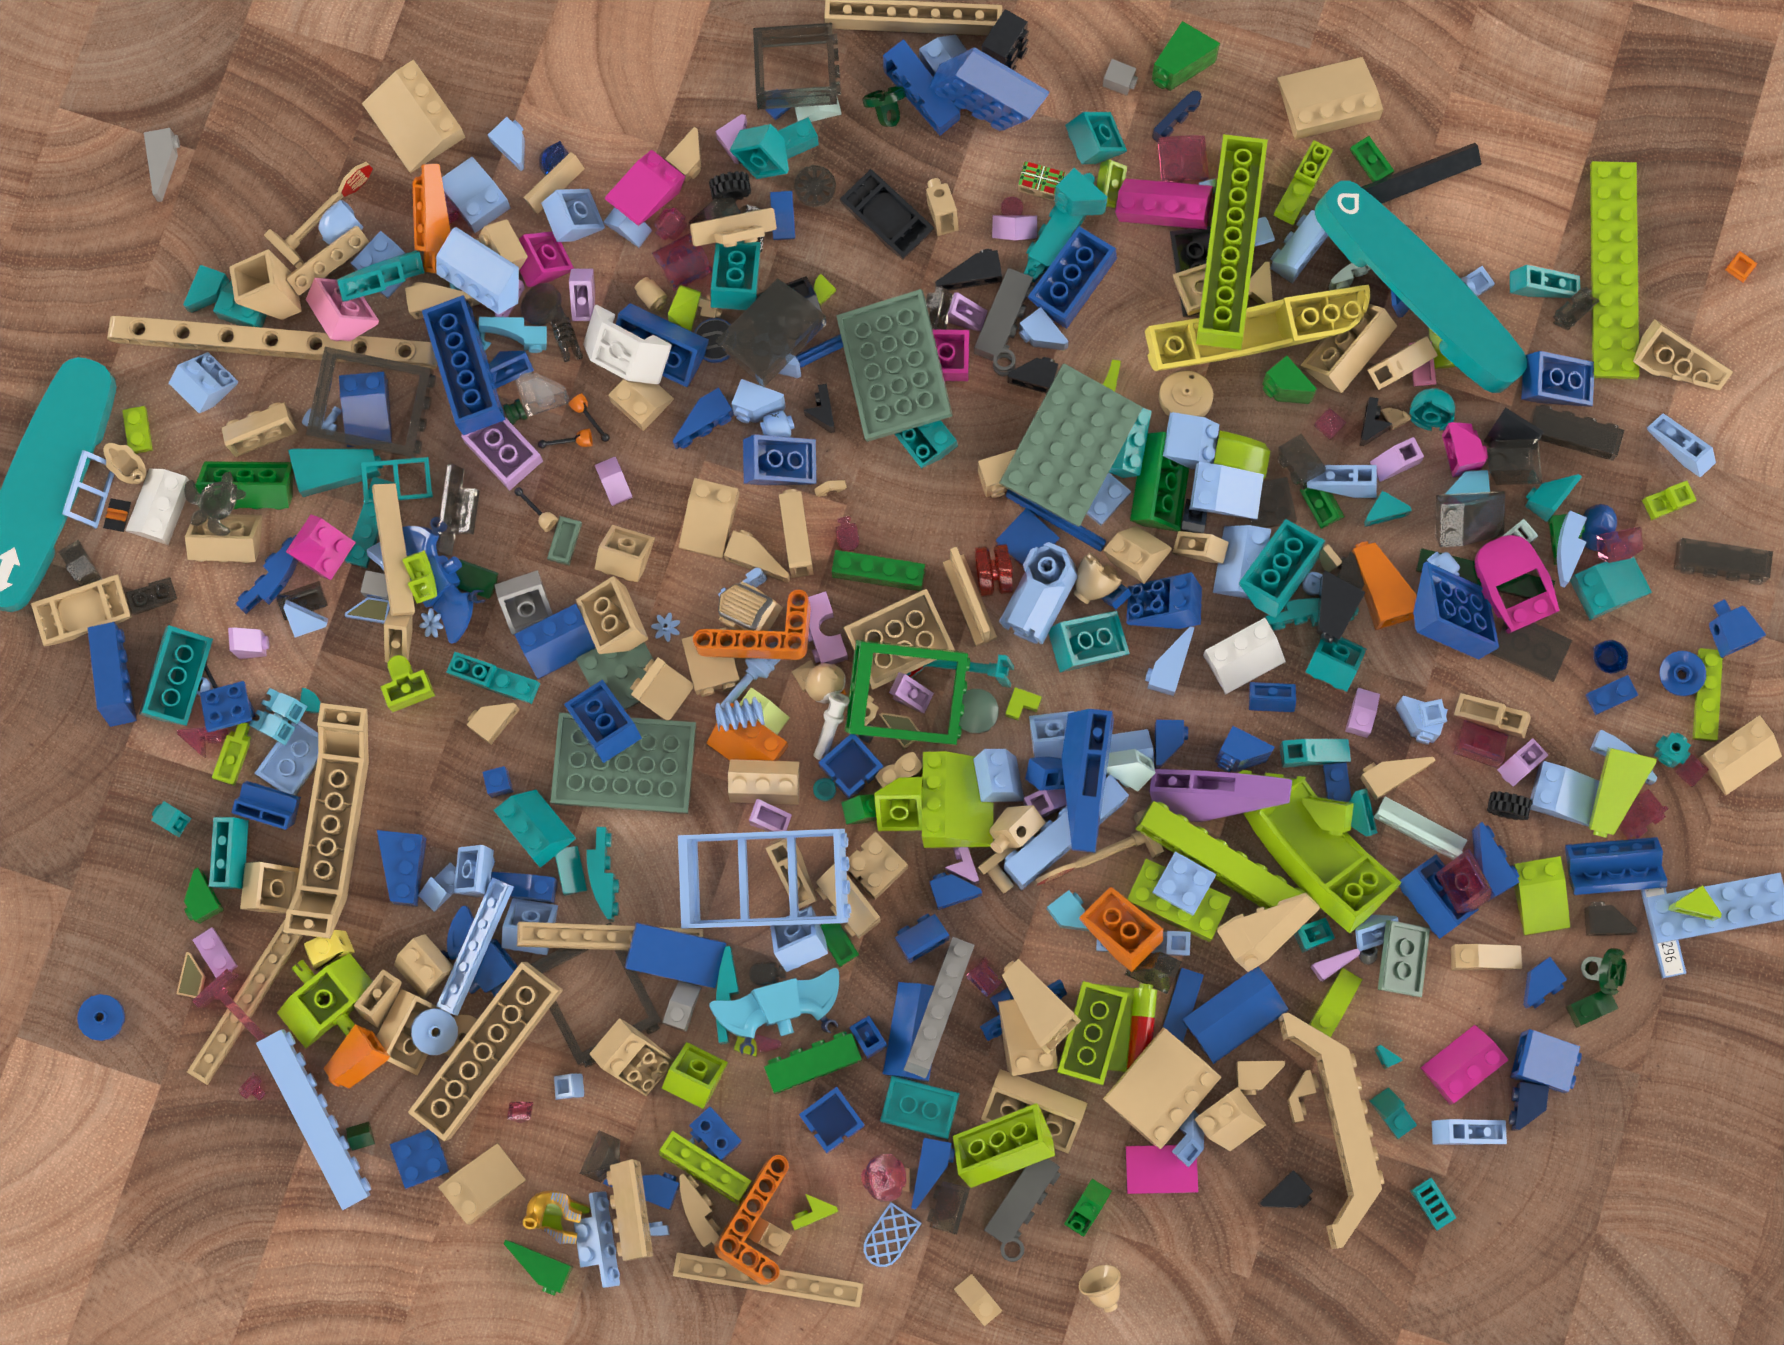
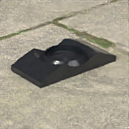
[840,169,934,260]

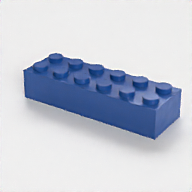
[422,295,506,436]

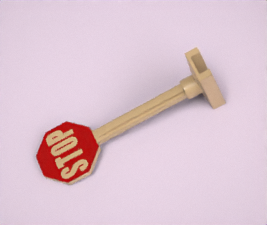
[264,162,373,268]
[1034,809,1164,886]

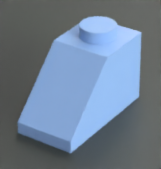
[488,117,525,171]
[1019,307,1069,350]

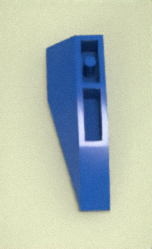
[1062,709,1114,853]

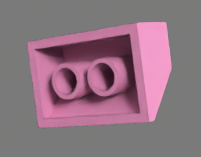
[306,278,379,341]

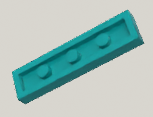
[344,476,394,568]

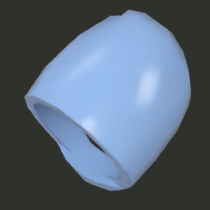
[319,200,364,244]

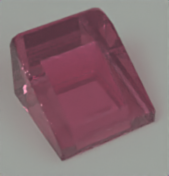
[755,1034,782,1053]

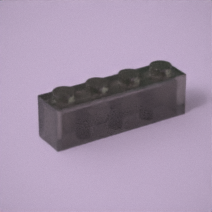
[1530,405,1624,461]
[1674,538,1773,585]

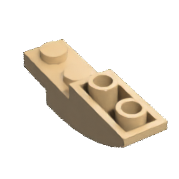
[679,1173,732,1253]

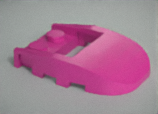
[1475,535,1560,634]

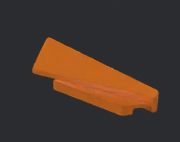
[412,164,451,273]

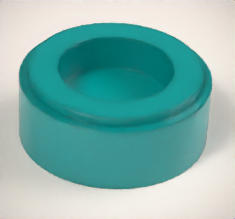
[813,778,836,802]

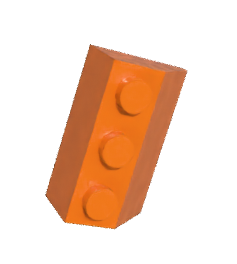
[706,703,789,761]

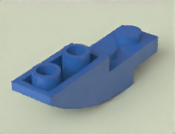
[235,535,298,614]

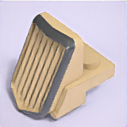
[718,581,783,644]

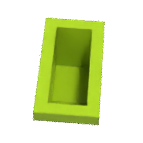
[1302,796,1354,836]

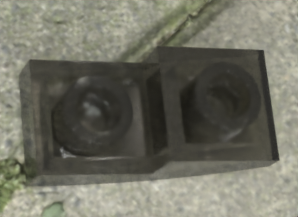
[126,577,177,615]

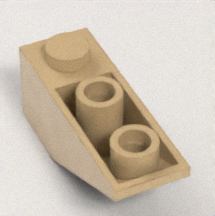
[1367,336,1438,390]

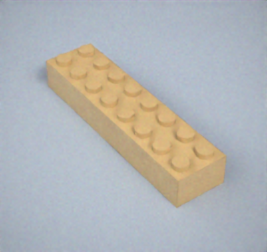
[408,962,563,1141]

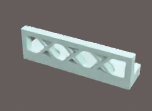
[1374,796,1467,861]

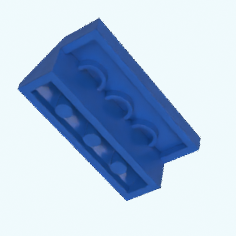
[1565,837,1668,895]
[1182,966,1289,1064]

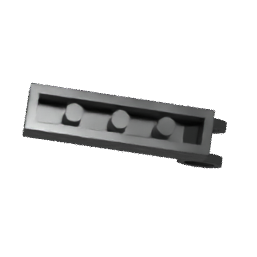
[974,268,1035,376]
[984,1158,1061,1262]

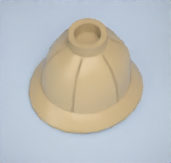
[1079,1265,1121,1312]

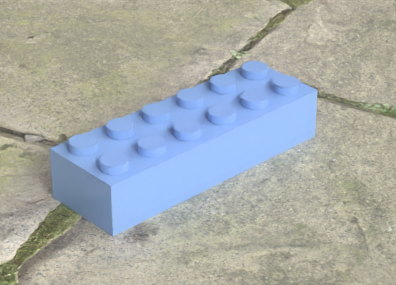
[1004,774,1129,891]

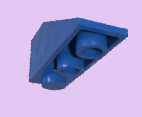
[673,388,734,449]

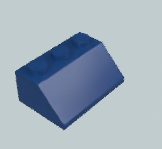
[514,604,596,679]
[1215,726,1275,772]
[1399,854,1479,939]

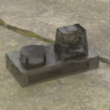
[926,287,953,330]

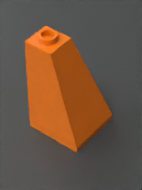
[1351,541,1417,630]

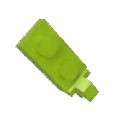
[212,723,251,786]

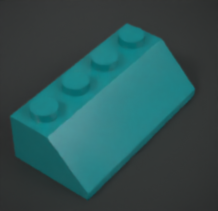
[1239,519,1325,618]
[139,625,213,726]

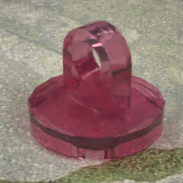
[861,1154,906,1202]

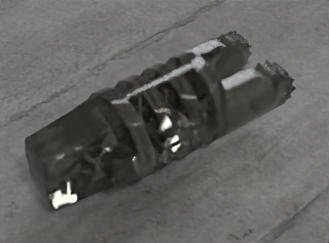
[550,306,583,362]

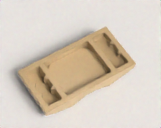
[31,574,132,646]

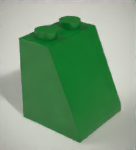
[1152,21,1220,91]

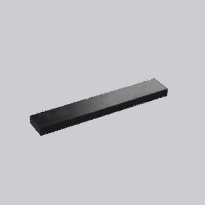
[1362,143,1482,204]

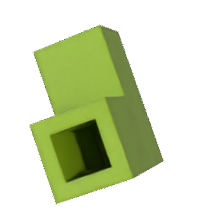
[1005,687,1042,721]

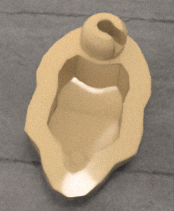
[103,443,146,484]

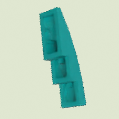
[337,250,425,302]
[716,946,740,1045]

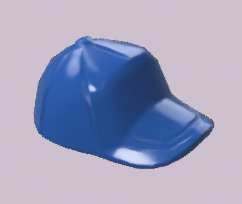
[1582,504,1617,551]

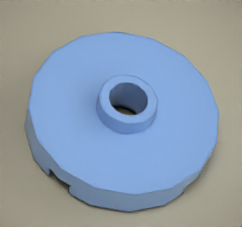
[411,1008,458,1055]

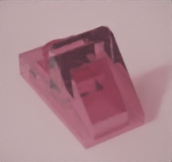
[177,727,228,758]

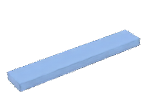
[436,877,514,1016]

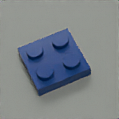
[390,1130,450,1189]

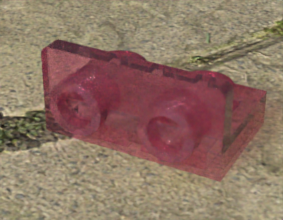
[1619,789,1668,839]

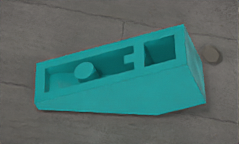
[1510,265,1580,298]

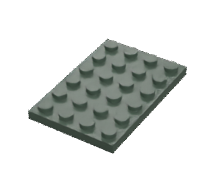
[836,289,953,442]
[999,363,1143,527]
[550,712,696,814]

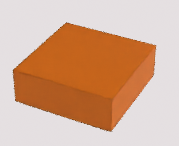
[1725,251,1758,283]

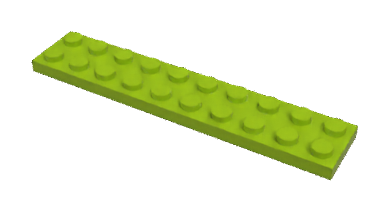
[1590,161,1639,379]

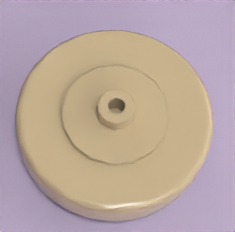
[1159,371,1213,417]

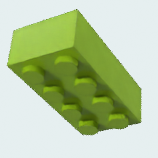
[1127,858,1231,942]
[1057,981,1128,1086]

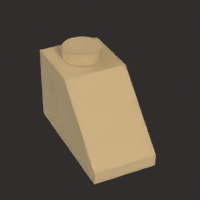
[665,127,701,182]
[1173,531,1229,564]
[384,610,413,663]
[467,703,520,745]
[354,969,402,1028]
[1236,1061,1285,1095]
[954,1274,1002,1326]

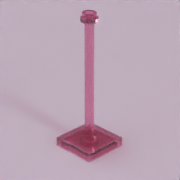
[192,969,316,1087]

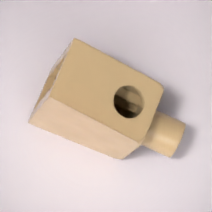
[926,178,959,236]
[990,805,1046,854]

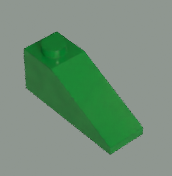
[504,1240,573,1296]

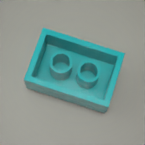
[711,241,761,311]

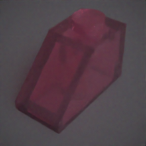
[1596,527,1643,563]

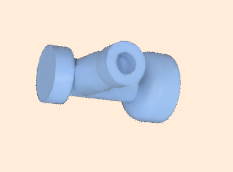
[302,406,342,437]

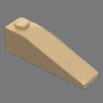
[1633,319,1733,391]
[1217,893,1320,972]

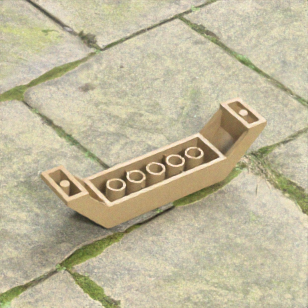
[283,703,369,939]
[1278,1013,1384,1249]

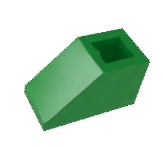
[841,794,877,825]
[1064,1178,1112,1237]

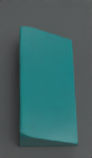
[555,846,587,896]

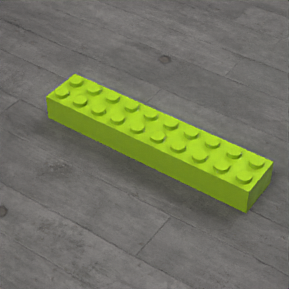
[1196,134,1268,350]

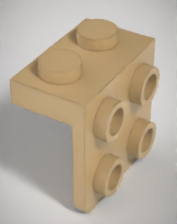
[630,657,694,720]

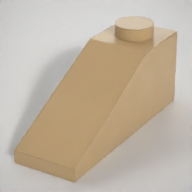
[405,282,479,320]
[724,530,790,583]
[1360,757,1436,801]
[765,838,817,909]
[1450,944,1522,971]

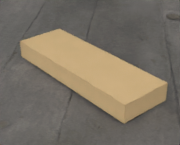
[523,152,585,214]

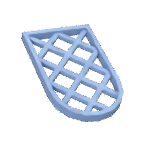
[864,1202,922,1267]

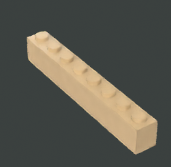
[825,0,1002,35]

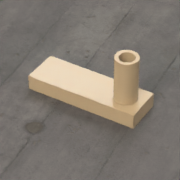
[976,831,1038,894]

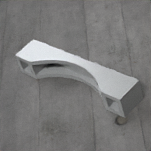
[904,937,974,1078]

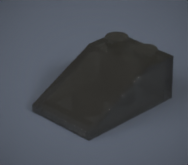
[1435,491,1505,547]

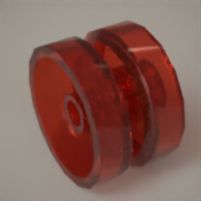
[975,543,1013,597]

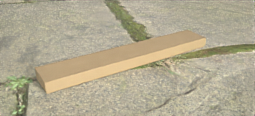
[372,484,415,616]

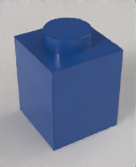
[482,766,513,798]

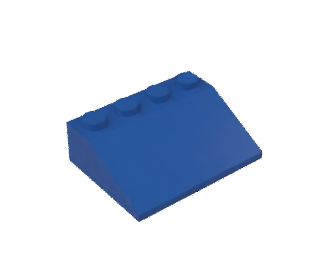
[1413,562,1499,660]

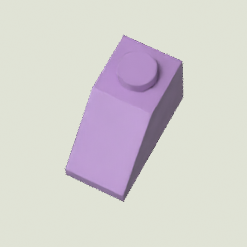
[569,269,595,321]
[228,628,269,659]
[1345,688,1380,738]
[1497,738,1548,787]

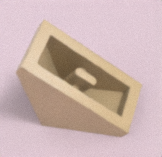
[1250,262,1273,305]

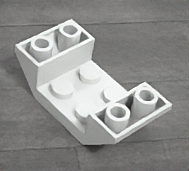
[583,305,672,384]

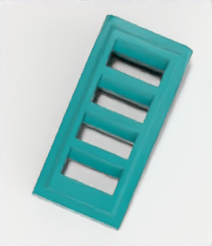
[1410,1177,1456,1231]

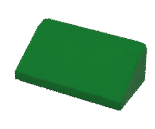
[1300,485,1345,529]

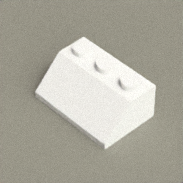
[125,468,192,545]
[1203,618,1286,694]

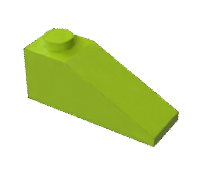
[1309,967,1363,1038]

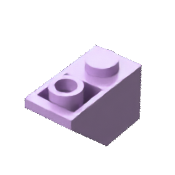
[1370,437,1424,482]
[1023,789,1067,818]

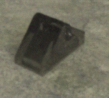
[58,540,102,587]

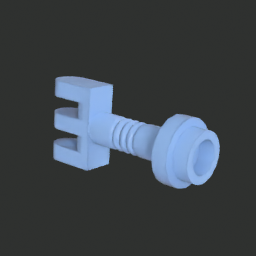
[718,568,767,597]

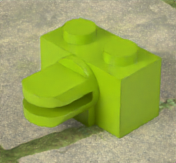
[380,655,435,712]

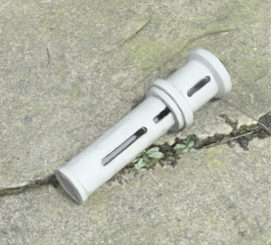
[813,693,850,760]

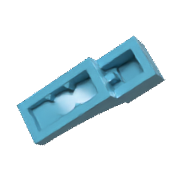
[479,317,547,353]

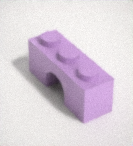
[800,591,848,664]

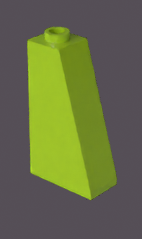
[1588,747,1657,838]

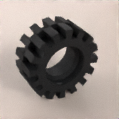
[709,171,751,203]
[1487,791,1532,820]

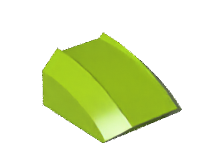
[1213,431,1271,480]

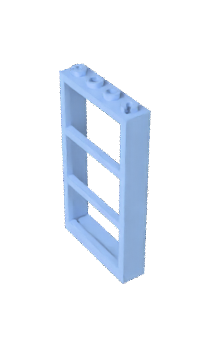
[678,829,851,929]

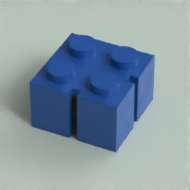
[818,734,884,799]
[799,1087,865,1154]

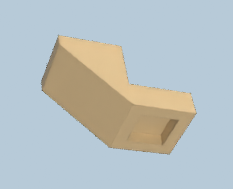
[1287,1070,1319,1123]

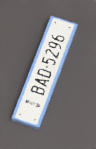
[1641,888,1686,979]

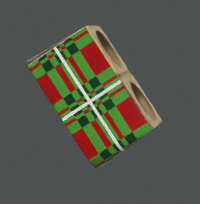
[1018,162,1066,201]

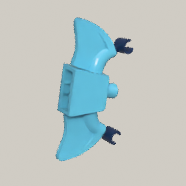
[709,968,839,1056]

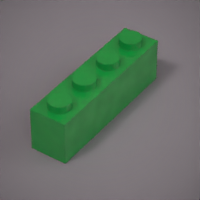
[832,550,925,591]
[764,1031,862,1094]

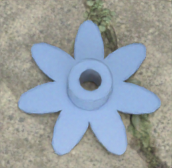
[419,608,443,637]
[651,613,680,642]

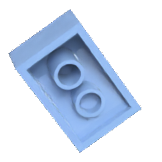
[442,157,511,233]
[1190,462,1264,520]
[1530,761,1600,827]

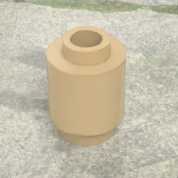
[635,277,667,310]

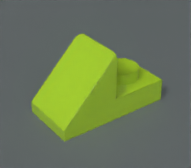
[791,1194,839,1230]

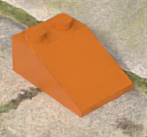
[1079,887,1163,972]

